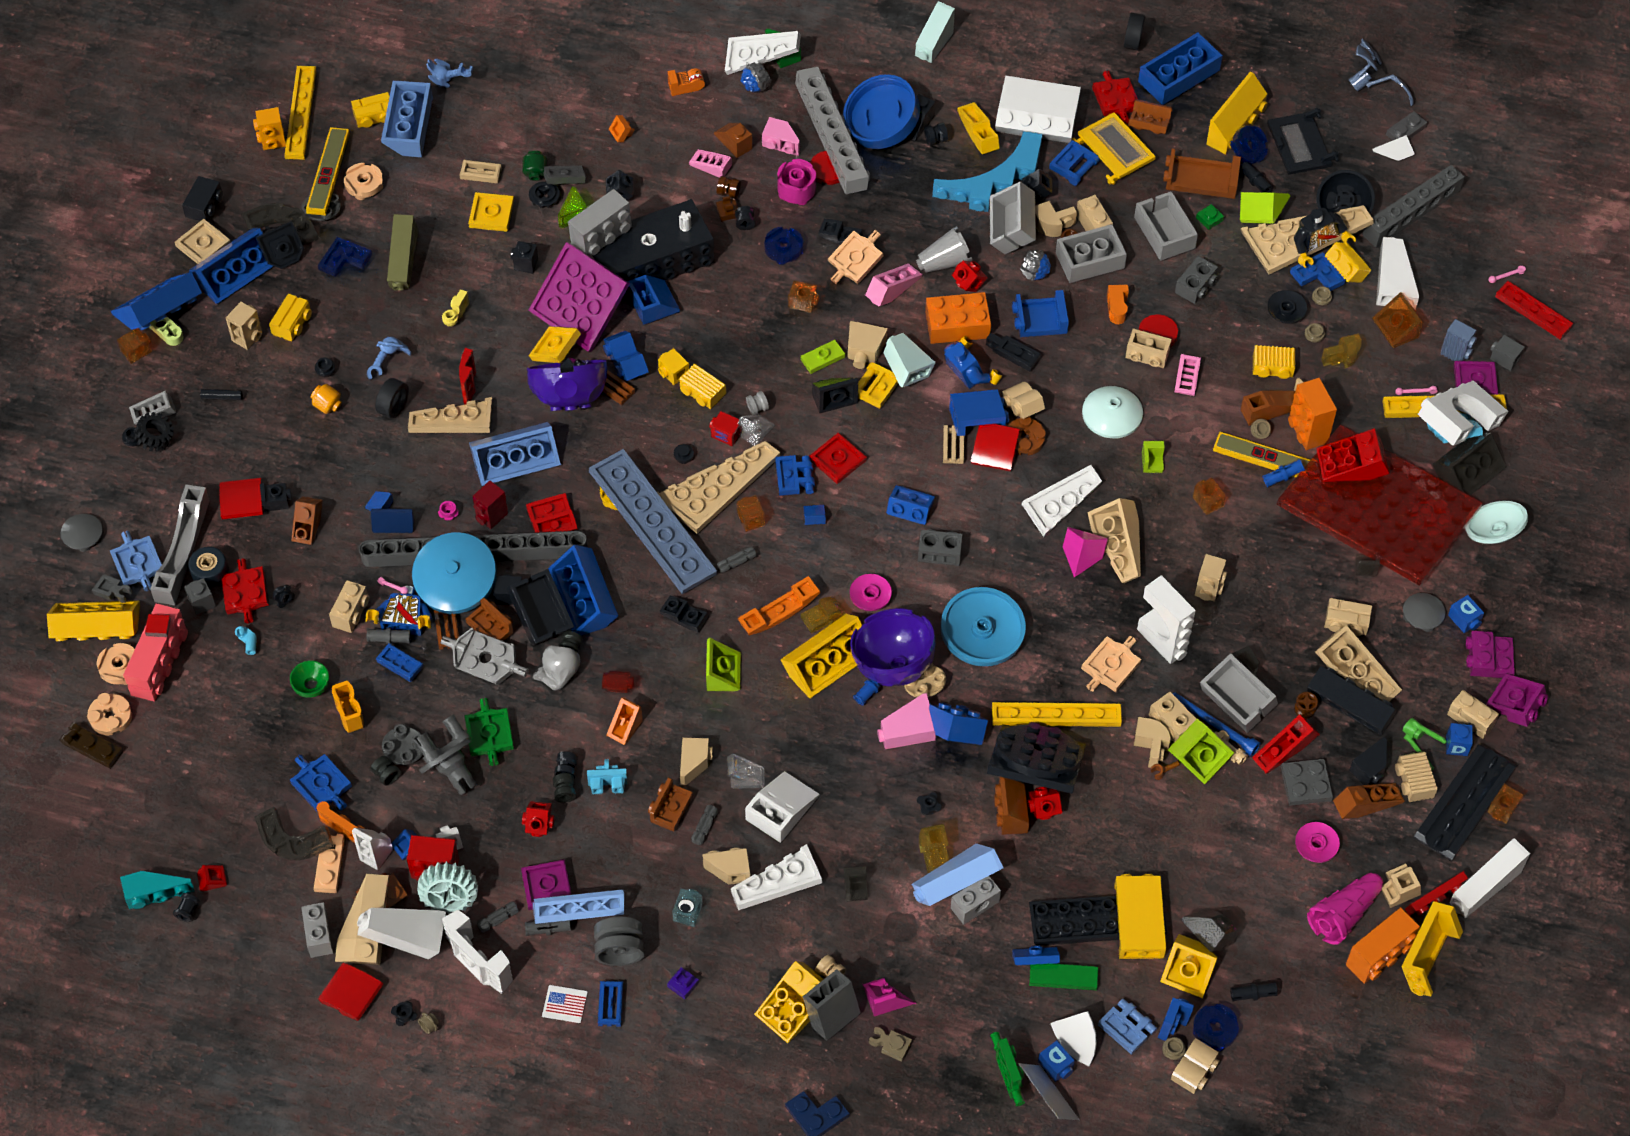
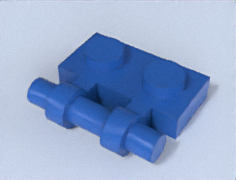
[775,455,815,496]

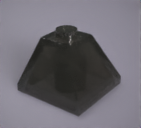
[1181,909,1237,952]

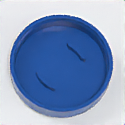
[843,74,920,149]

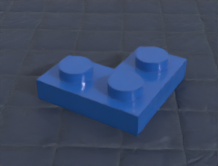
[1290,252,1346,291]

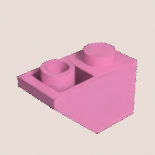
[762,117,800,156]

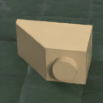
[680,738,713,786]

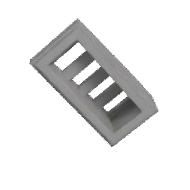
[129,391,176,425]

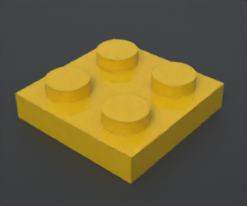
[468,192,514,232]
[528,326,581,363]

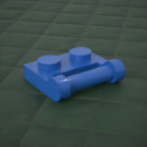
[1049,140,1100,186]

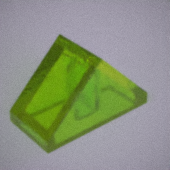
[558,186,587,228]

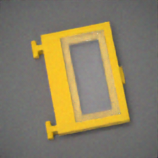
[1072,113,1156,185]

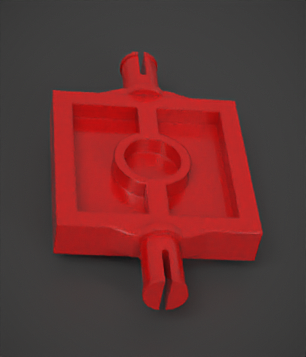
[1092,71,1138,124]
[222,559,269,623]

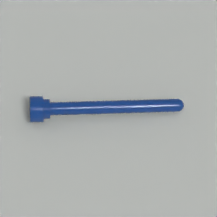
[1172,693,1261,757]

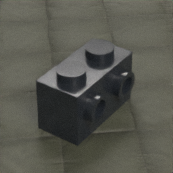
[182,176,223,222]

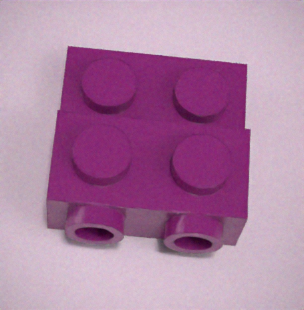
[1466,631,1514,678]
[1486,673,1548,727]

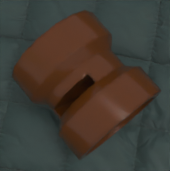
[716,176,741,199]

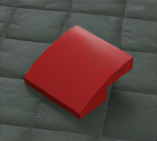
[459,348,476,405]
[971,424,1020,471]
[220,478,263,520]
[526,493,578,533]
[318,963,383,1021]

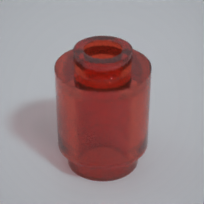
[602,671,634,693]

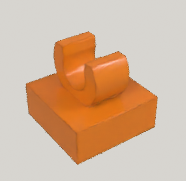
[609,115,635,142]

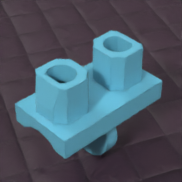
[587,759,627,794]

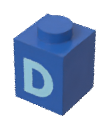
[1448,595,1484,633]
[1446,723,1472,756]
[1038,1040,1075,1082]

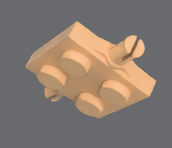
[828,230,884,284]
[1081,636,1141,692]

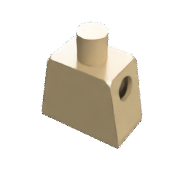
[848,321,887,369]

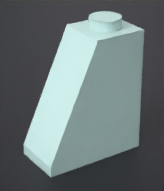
[915,1,955,63]
[883,333,935,388]

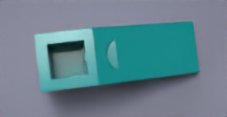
[120,871,195,909]

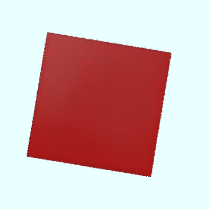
[145,614,171,637]

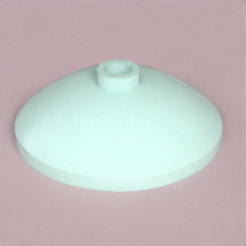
[1082,386,1143,438]
[1465,501,1528,544]

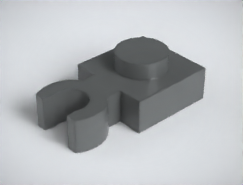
[92,574,133,603]

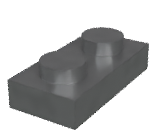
[1386,111,1428,141]
[544,165,586,185]

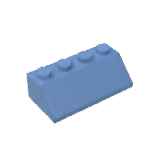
[381,81,433,157]
[469,422,561,486]

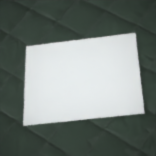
[1018,1063,1079,1120]

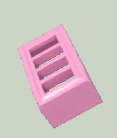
[689,149,732,178]
[1174,354,1201,396]

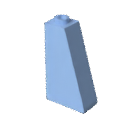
[912,844,1003,906]

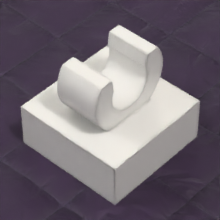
[436,825,463,850]

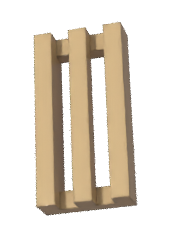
[460,160,502,183]
[943,425,964,464]

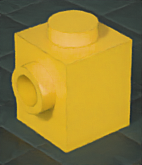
[658,348,689,385]

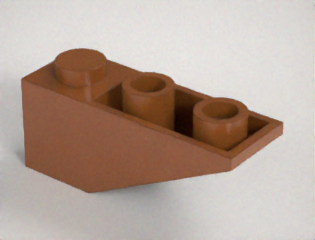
[1240,391,1295,426]
[1333,783,1405,819]

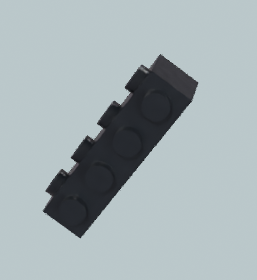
[1307,666,1395,736]

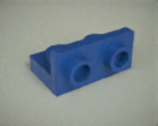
[886,485,935,525]
[1158,998,1194,1041]

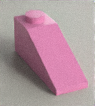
[865,264,923,307]

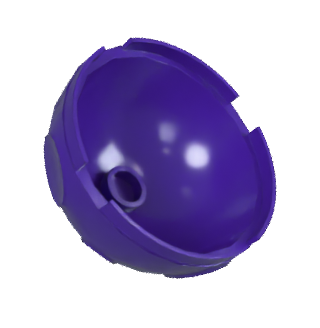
[527,360,607,411]
[850,608,936,686]

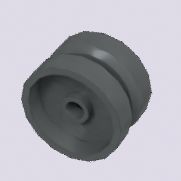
[594,917,644,966]

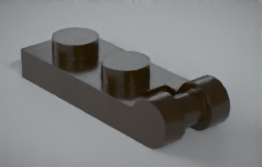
[59,722,123,769]

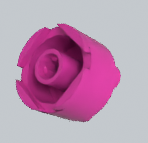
[777,159,816,205]

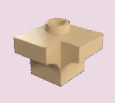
[1381,864,1421,908]

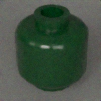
[522,151,548,181]

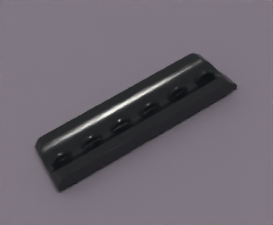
[1414,743,1518,862]
[1029,896,1167,946]

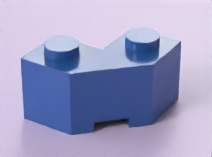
[603,331,649,381]

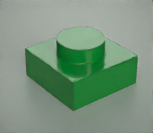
[1196,204,1224,230]

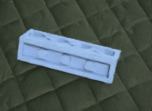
[533,890,624,924]

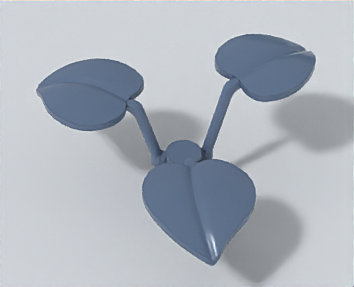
[1349,38,1413,106]

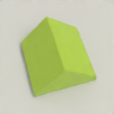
[1240,192,1290,223]
[706,638,741,691]

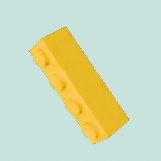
[1206,71,1268,155]
[47,601,140,641]
[780,614,862,698]

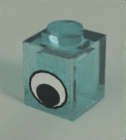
[672,888,703,927]

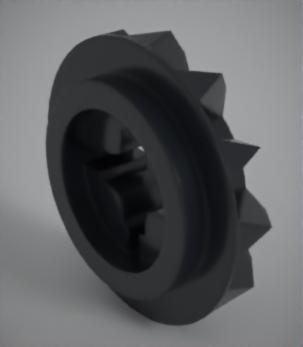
[529,181,560,209]

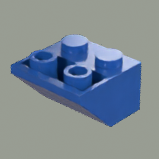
[627,275,680,325]
[929,702,988,745]

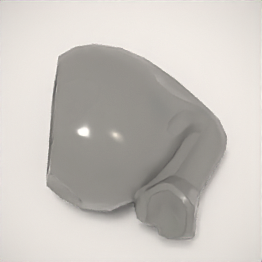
[533,646,581,690]

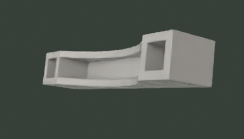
[150,484,210,605]

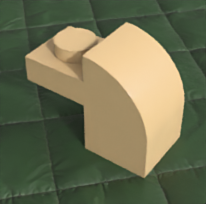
[1035,201,1077,237]
[1134,717,1170,768]

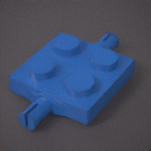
[290,754,352,812]

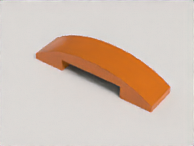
[738,576,820,635]

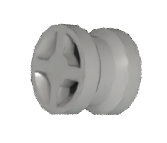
[746,391,769,415]

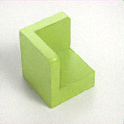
[1142,441,1165,473]

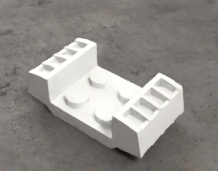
[442,910,513,994]

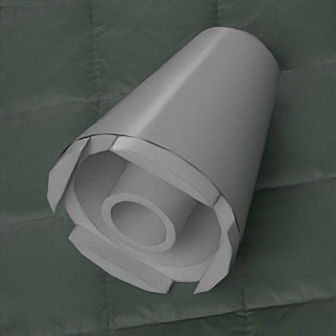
[916,227,972,273]

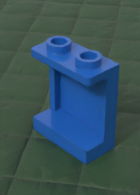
[1012,290,1069,337]
[949,389,1009,436]

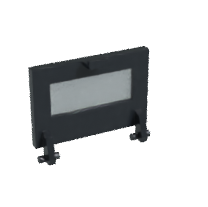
[1267,108,1339,175]

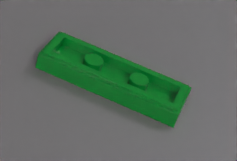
[1029,964,1098,991]

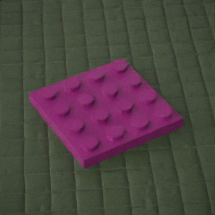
[528,242,630,352]

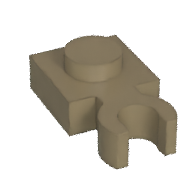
[869,1027,912,1062]

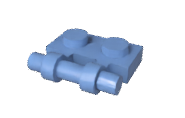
[1098,998,1157,1055]

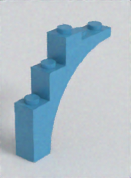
[932,131,1042,212]

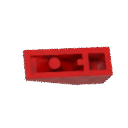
[1252,714,1320,774]

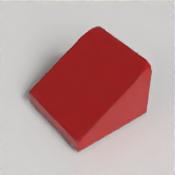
[197,865,227,891]

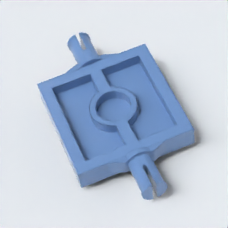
[110,531,162,591]

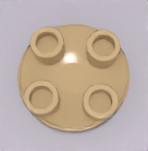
[904,663,946,697]

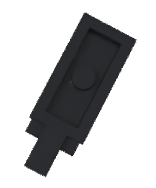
[986,333,1041,372]

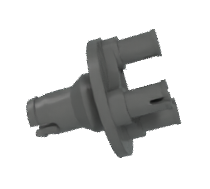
[413,714,477,795]

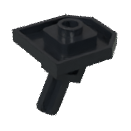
[255,220,304,269]

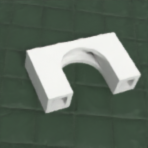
[1418,381,1508,446]
[1137,575,1196,664]

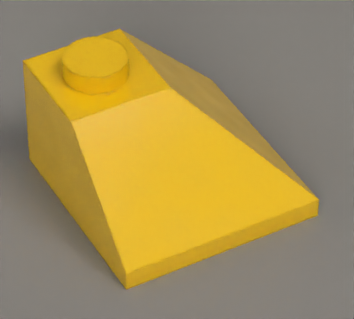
[1160,934,1218,998]

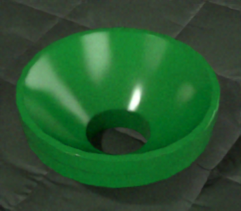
[290,661,329,698]

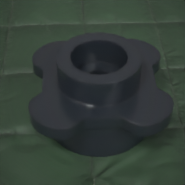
[273,585,295,608]
[917,792,942,815]
[391,1001,417,1026]

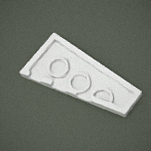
[725,31,801,75]
[1022,465,1102,537]
[731,844,822,910]

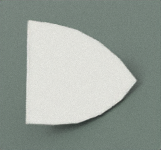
[1050,1011,1096,1066]

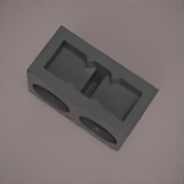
[1175,256,1218,304]
[918,529,962,566]

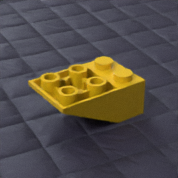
[755,961,824,1043]

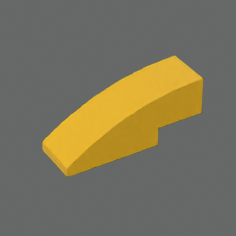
[957,102,999,154]

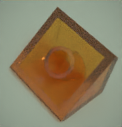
[1372,292,1423,348]

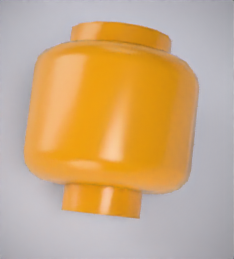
[310,384,342,414]

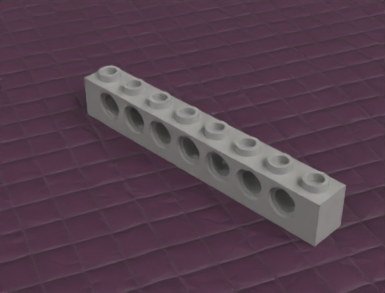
[795,67,870,194]

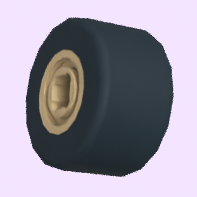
[188,547,229,588]

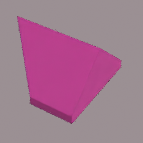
[1063,527,1108,578]
[863,978,916,1017]

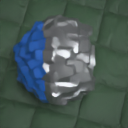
[740,62,771,92]
[1020,250,1051,281]

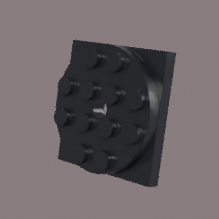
[987,722,1086,794]

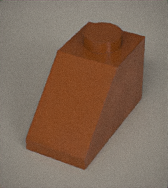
[714,123,752,158]

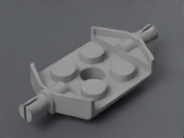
[441,628,529,685]

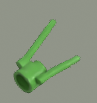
[1402,718,1447,770]

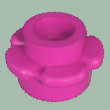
[438,501,459,521]

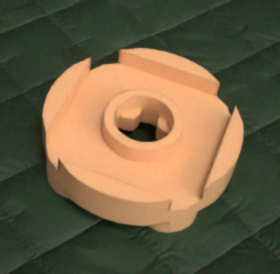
[344,163,383,200]
[97,643,135,685]
[87,693,132,736]

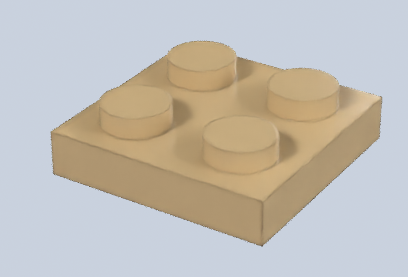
[175,219,231,264]

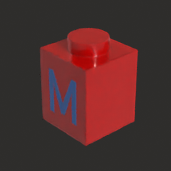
[709,411,742,447]

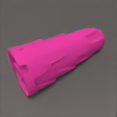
[1307,873,1383,945]

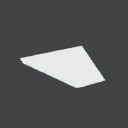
[1373,135,1415,161]

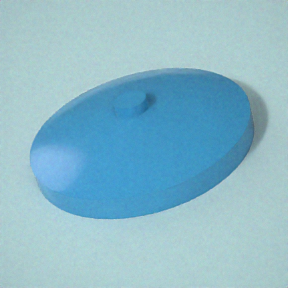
[412,532,497,614]
[941,587,1026,666]

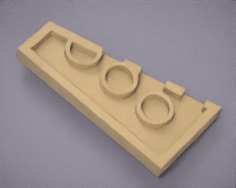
[408,397,492,433]

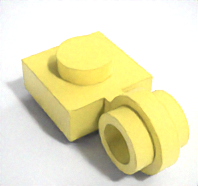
[442,289,469,326]

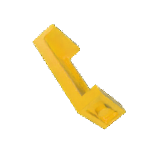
[1114,874,1166,959]
[1401,901,1463,997]

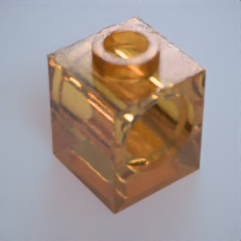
[788,280,819,313]
[117,328,151,364]
[1193,478,1226,515]
[737,495,765,532]
[1487,784,1523,824]

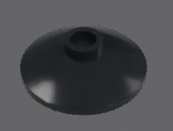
[1267,290,1307,324]

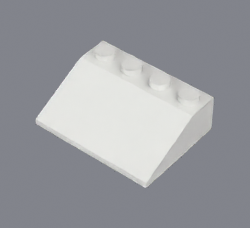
[995,76,1081,143]

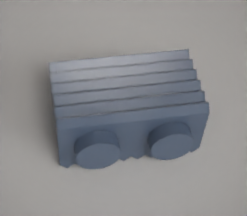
[1440,319,1477,361]

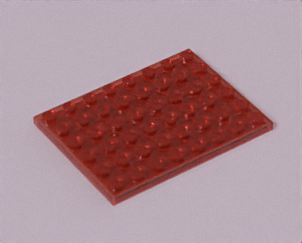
[1276,425,1482,586]

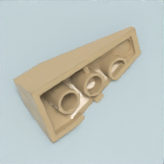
[1087,498,1141,583]
[1315,625,1402,701]
[335,874,389,965]

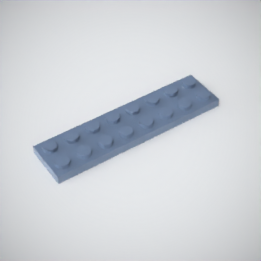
[589,449,717,594]

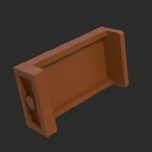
[1163,148,1241,199]

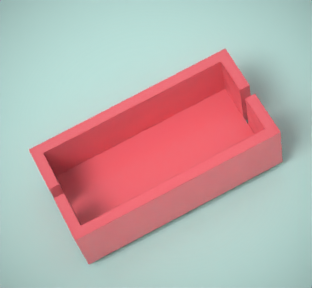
[123,603,188,702]

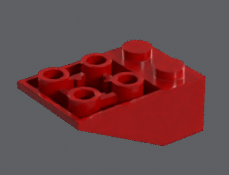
[1316,428,1390,482]

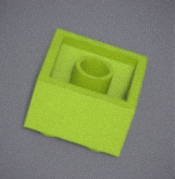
[1168,719,1234,784]

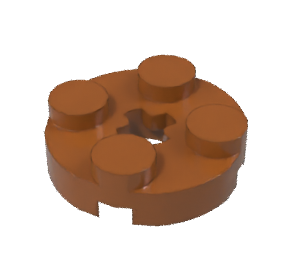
[1008,416,1046,455]

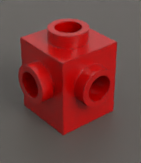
[952,260,988,292]
[1027,787,1062,820]
[522,801,555,837]

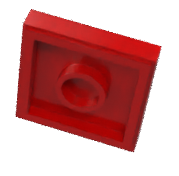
[809,432,867,484]

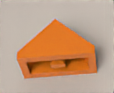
[607,697,642,745]

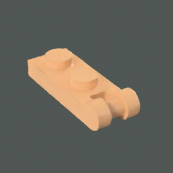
[314,833,345,893]

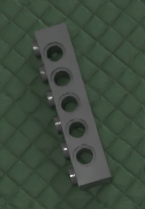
[1363,165,1464,247]

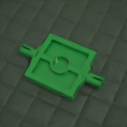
[464,698,514,766]
[990,1032,1025,1106]

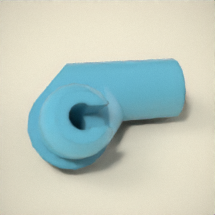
[235,626,257,655]

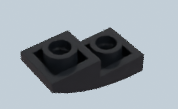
[660,595,709,633]

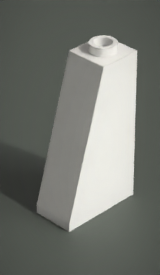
[1376,237,1419,310]
[1450,838,1530,918]
[357,908,446,959]

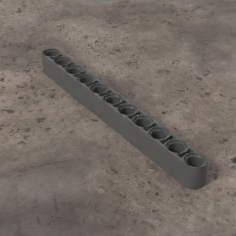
[359,531,588,567]

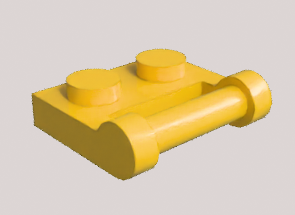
[858,362,898,409]

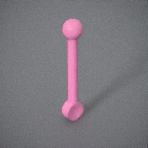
[1488,266,1526,283]
[1395,386,1438,395]
[377,577,409,594]

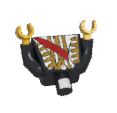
[1294,208,1356,268]

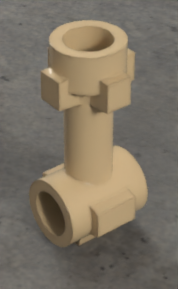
[1214,730,1248,765]

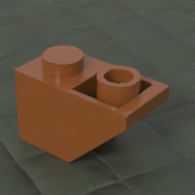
[291,496,323,545]

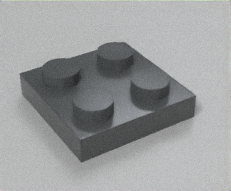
[1281,759,1333,806]

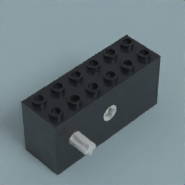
[591,199,715,295]

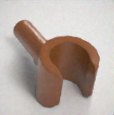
[1151,761,1179,780]

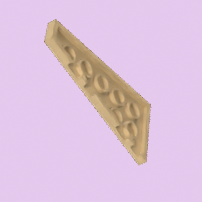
[1241,205,1374,275]
[657,441,780,534]

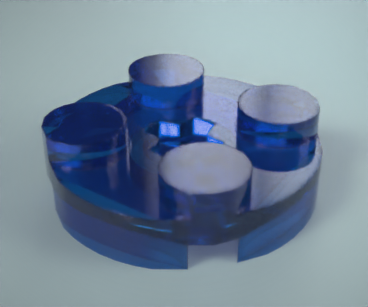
[1230,125,1268,164]
[764,227,803,265]
[1193,1004,1239,1051]

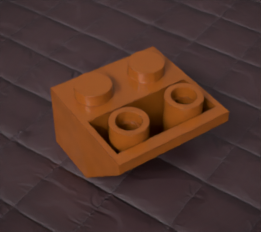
[994,777,1029,835]

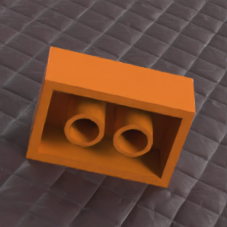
[925,292,991,344]
[1288,378,1337,450]
[1346,907,1420,984]

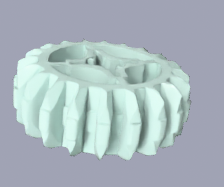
[417,861,478,914]

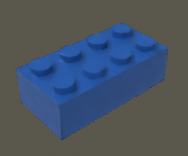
[1138,32,1223,105]

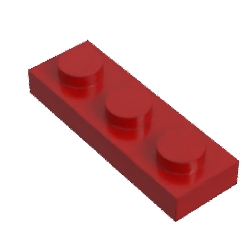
[1405,871,1468,916]

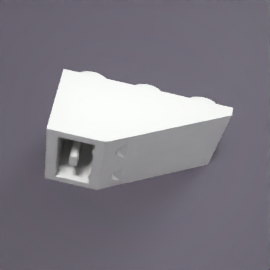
[745,771,819,843]

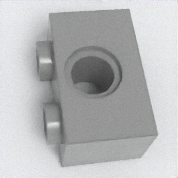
[951,876,1001,925]
[301,902,333,958]

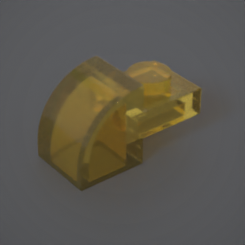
[1321,334,1361,368]
[801,597,846,634]
[919,824,949,873]

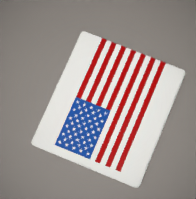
[542,985,587,1023]

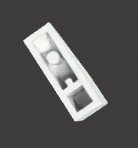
[352,828,393,870]

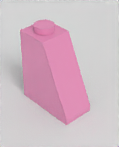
[877,693,936,749]

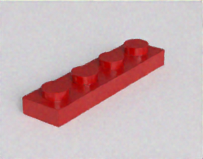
[1495,281,1573,340]

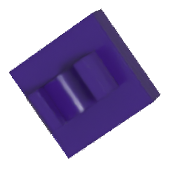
[667,967,699,999]

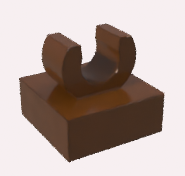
[716,196,738,222]

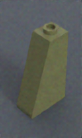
[387,214,419,291]

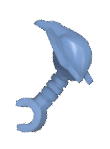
[426,58,473,88]
[367,337,411,380]

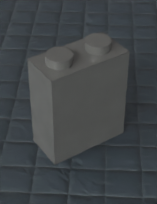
[802,969,861,1041]

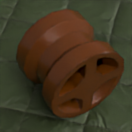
[1294,692,1318,719]

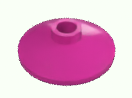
[850,574,892,611]
[1295,822,1340,863]

